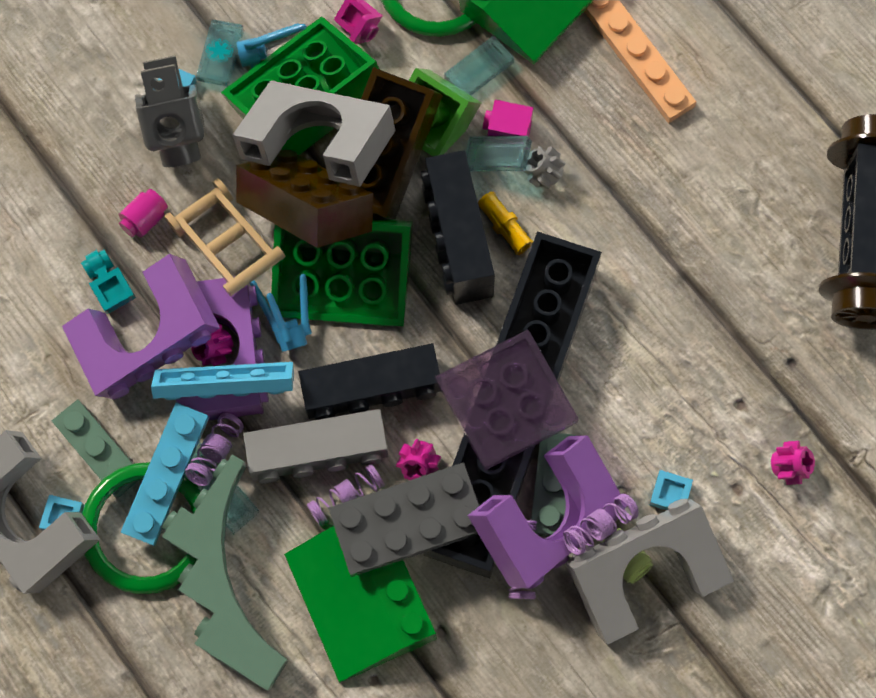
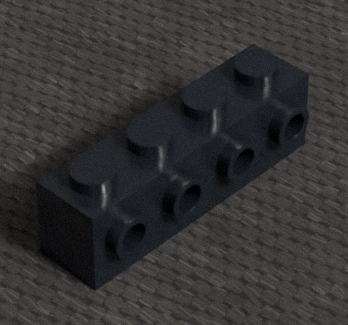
[298,343,442,420]

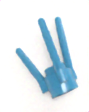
[237,23,306,69]
[250,274,312,352]

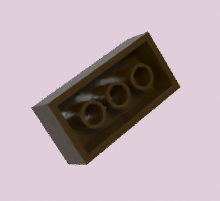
[360,67,443,219]
[236,150,373,248]

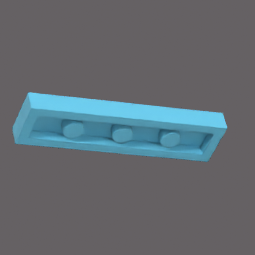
[151,362,294,400]
[121,403,209,546]

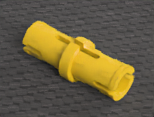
[478,191,533,255]

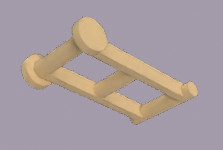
[164,178,286,297]

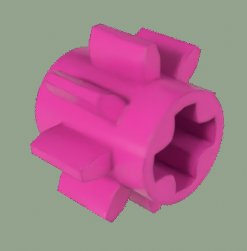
[191,324,233,366]
[396,439,441,480]
[771,441,815,485]

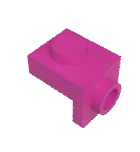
[333,0,383,45]

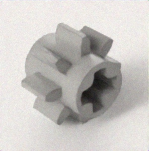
[523,146,565,188]

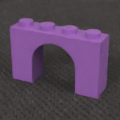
[62,254,220,400]
[176,276,269,421]
[468,435,627,589]

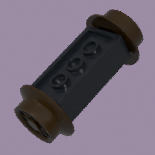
[819,114,876,330]

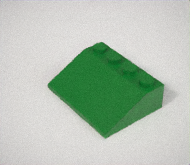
[459,0,594,65]
[221,16,379,155]
[270,218,413,327]
[284,526,437,683]

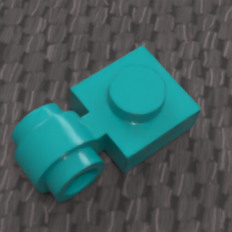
[81,249,136,315]

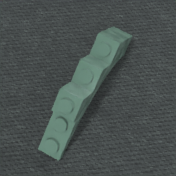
[162,454,289,691]

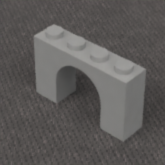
[233,81,396,187]
[0,430,100,594]
[566,499,734,645]

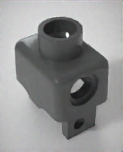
[135,55,204,168]

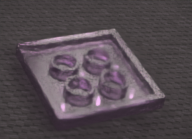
[435,330,579,470]

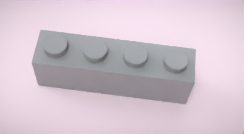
[243,409,389,484]

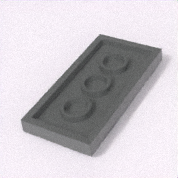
[328,463,479,577]

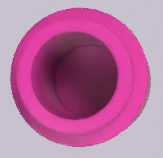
[118,189,168,238]

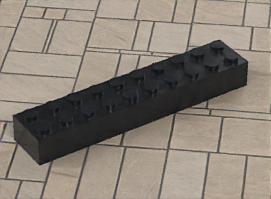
[423,231,602,579]

